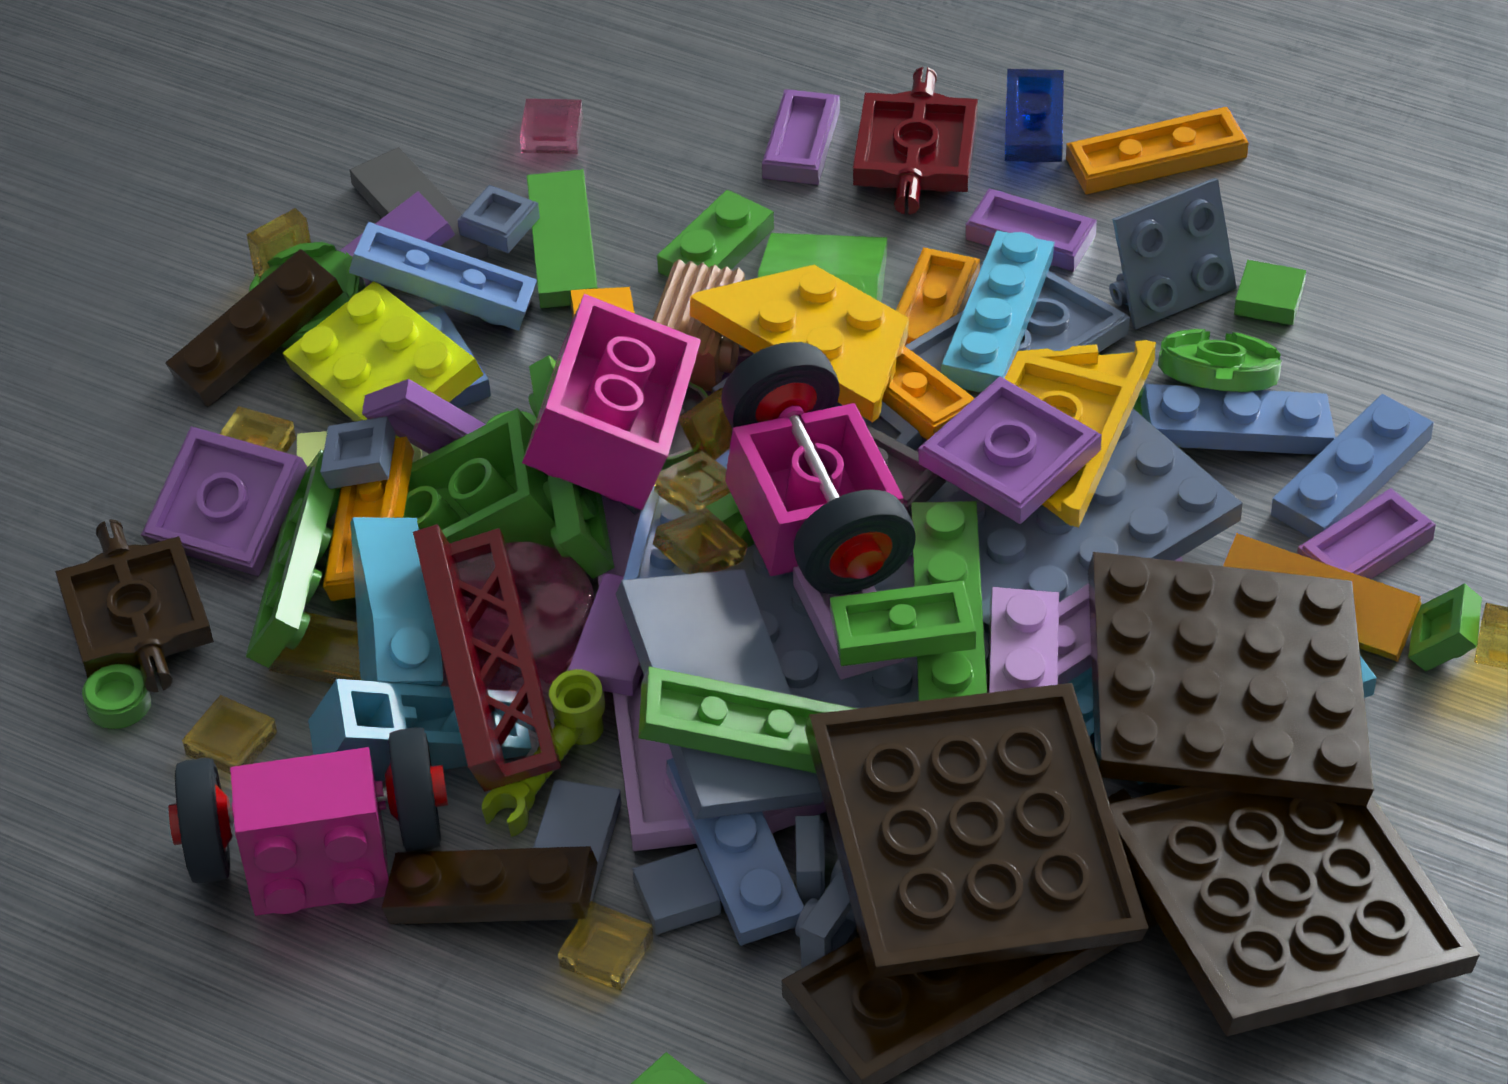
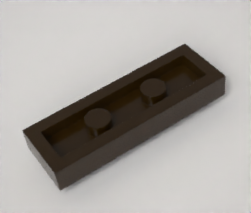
[165,249,344,407]
[381,846,598,924]

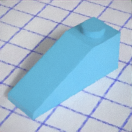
[350,517,443,686]
[308,679,532,781]

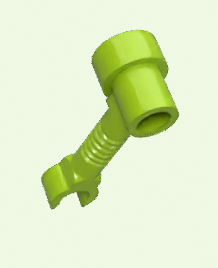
[482,669,605,837]

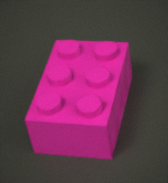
[522,294,701,510]

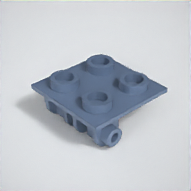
[1109,178,1237,329]

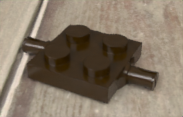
[55,519,214,693]

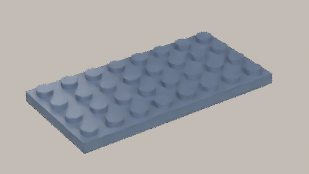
[704,409,1243,708]

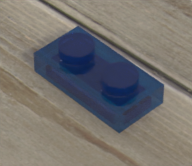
[1005,69,1064,163]

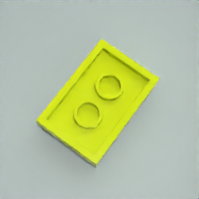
[282,281,484,438]

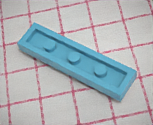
[941,231,1055,393]

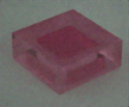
[520,99,583,154]

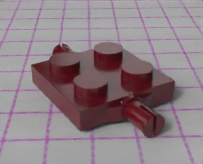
[853,67,978,215]

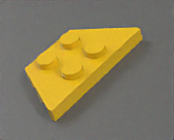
[689,265,909,423]
[1004,340,1156,528]

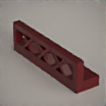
[413,524,562,792]

